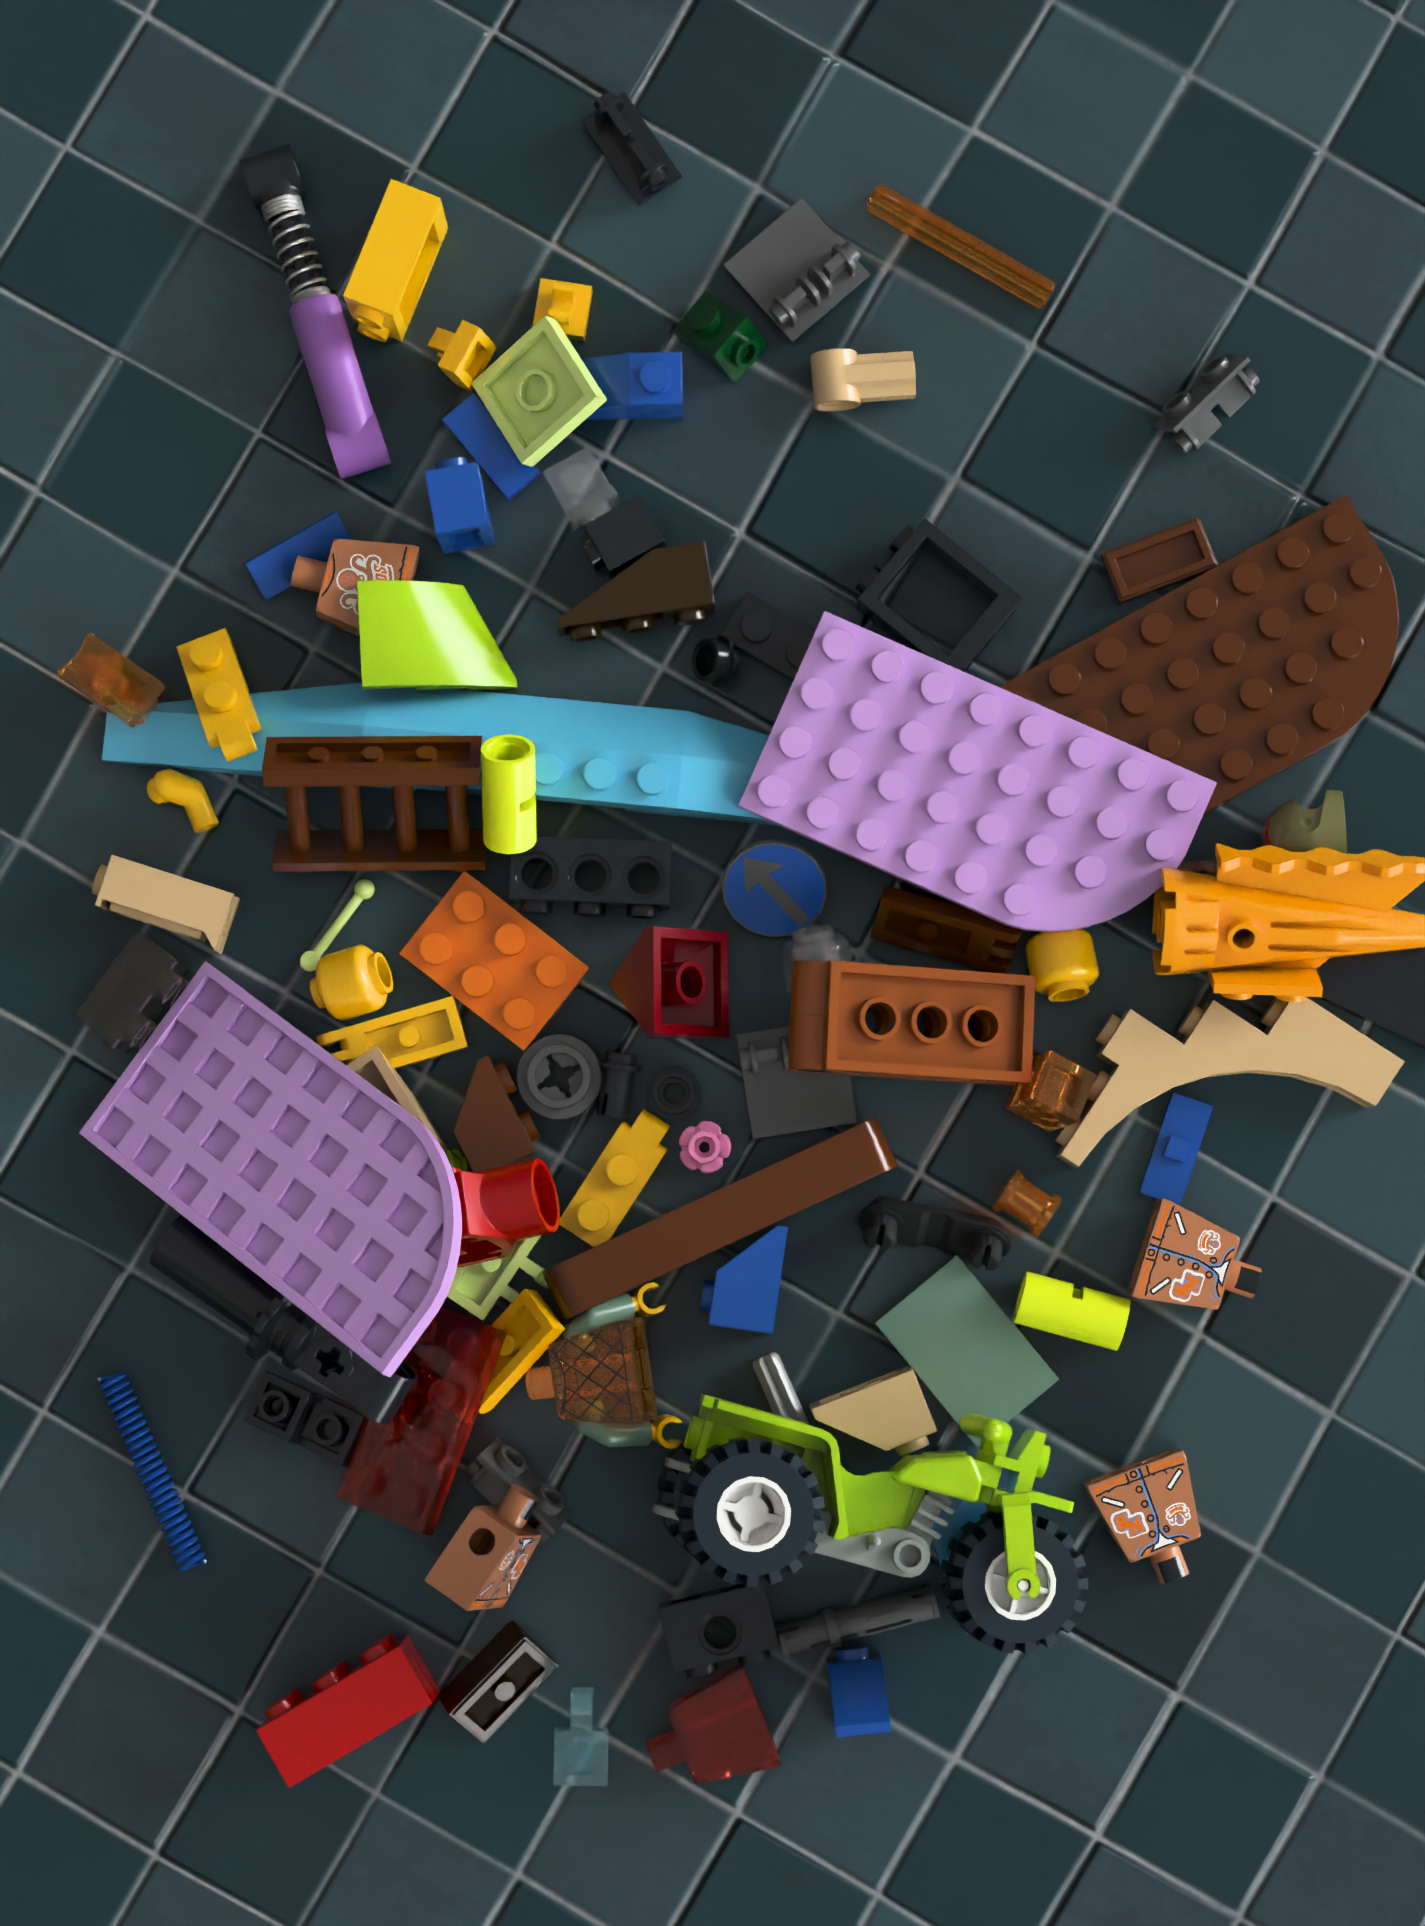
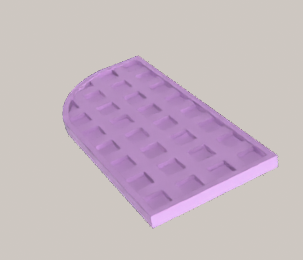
[738,611,1217,932]
[79,961,462,1378]

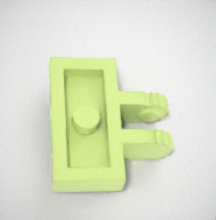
[447,1235,549,1321]

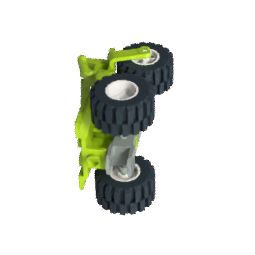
[651,1393,1088,1654]

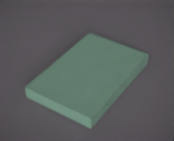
[874,1255,1059,1448]

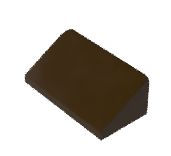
[439,1621,559,1743]

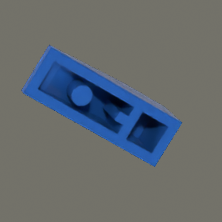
[581,352,683,420]

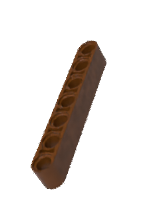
[542,1117,898,1321]

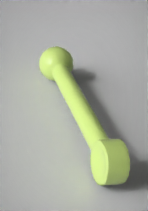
[300,879,375,972]

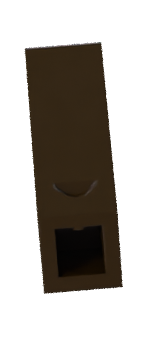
[556,541,715,642]

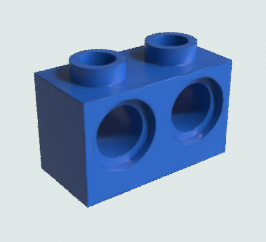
[424,457,495,554]

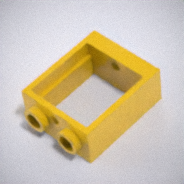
[343,179,448,342]

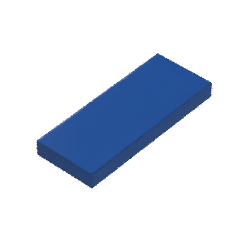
[442,393,541,501]
[244,511,352,600]
[1138,1092,1213,1206]

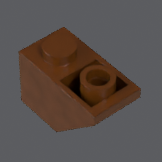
[454,1055,541,1173]

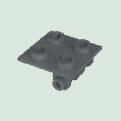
[723,197,870,343]
[736,1026,858,1139]

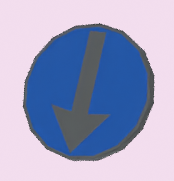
[722,839,828,937]

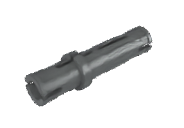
[775,1584,940,1659]

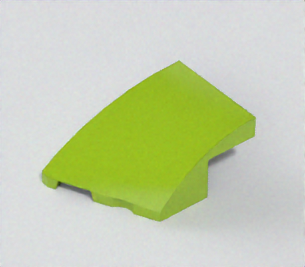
[357,580,517,691]

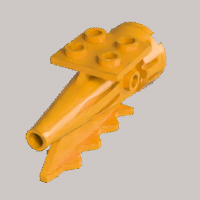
[1152,843,1425,1002]

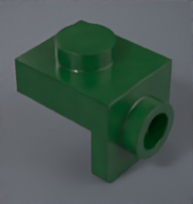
[672,291,766,382]

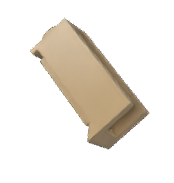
[92,855,240,955]

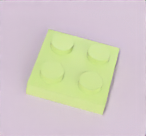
[471,316,607,467]

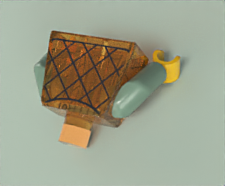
[526,1282,682,1449]

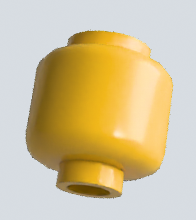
[1025,928,1099,1002]
[310,944,393,1021]

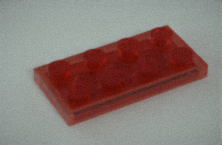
[337,1306,507,1536]

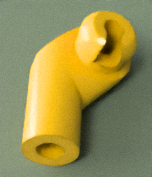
[146,769,219,833]

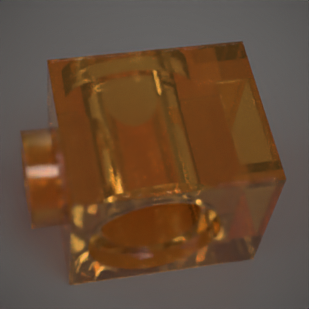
[1005,1050,1096,1132]

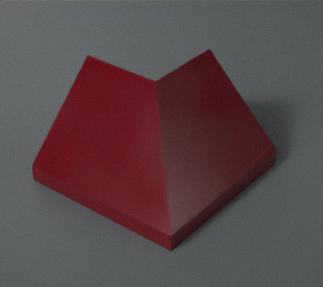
[608,926,729,1039]

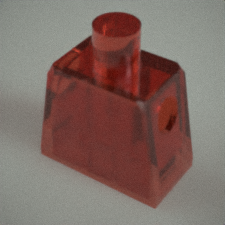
[646,1663,781,1784]

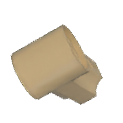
[810,349,916,412]

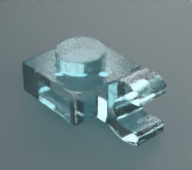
[553,1687,609,1786]

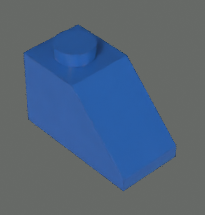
[700,1225,788,1334]
[826,1645,891,1738]

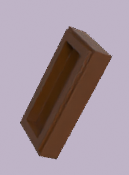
[1100,517,1218,605]

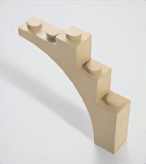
[1055,997,1405,1168]

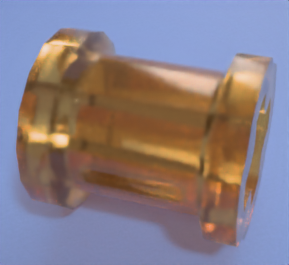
[992,1169,1063,1238]

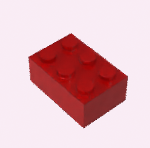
[256,1633,440,1788]

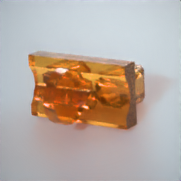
[57,633,166,729]

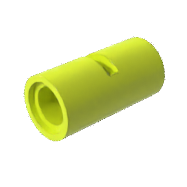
[481,734,537,854]
[1013,1271,1131,1351]

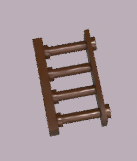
[262,736,487,873]

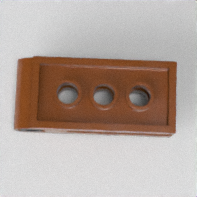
[788,960,1036,1086]

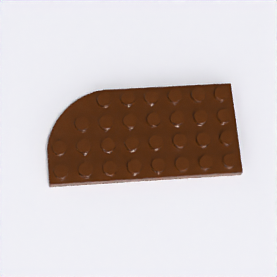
[999,495,1399,816]

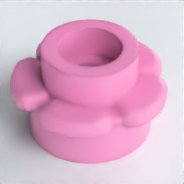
[679,1121,731,1174]

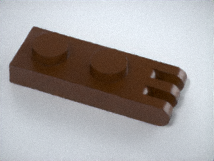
[870,885,1022,973]

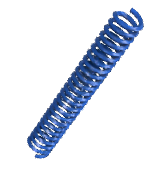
[96,1371,207,1571]

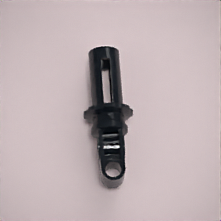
[150,1215,418,1424]

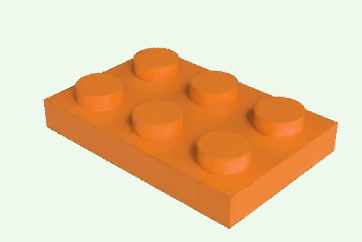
[399,871,590,1052]

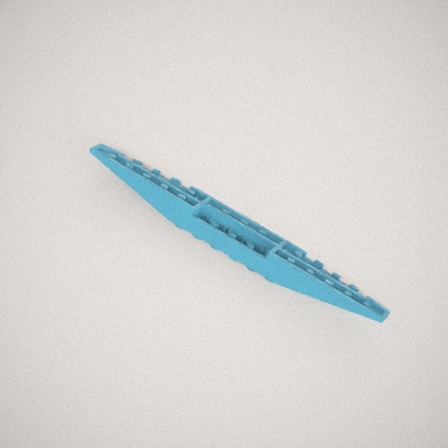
[102,682,779,826]

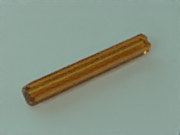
[867,184,1055,309]

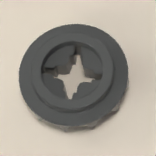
[517,1034,602,1120]

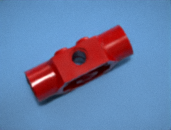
[452,1158,560,1268]

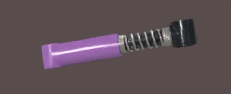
[239,144,391,479]

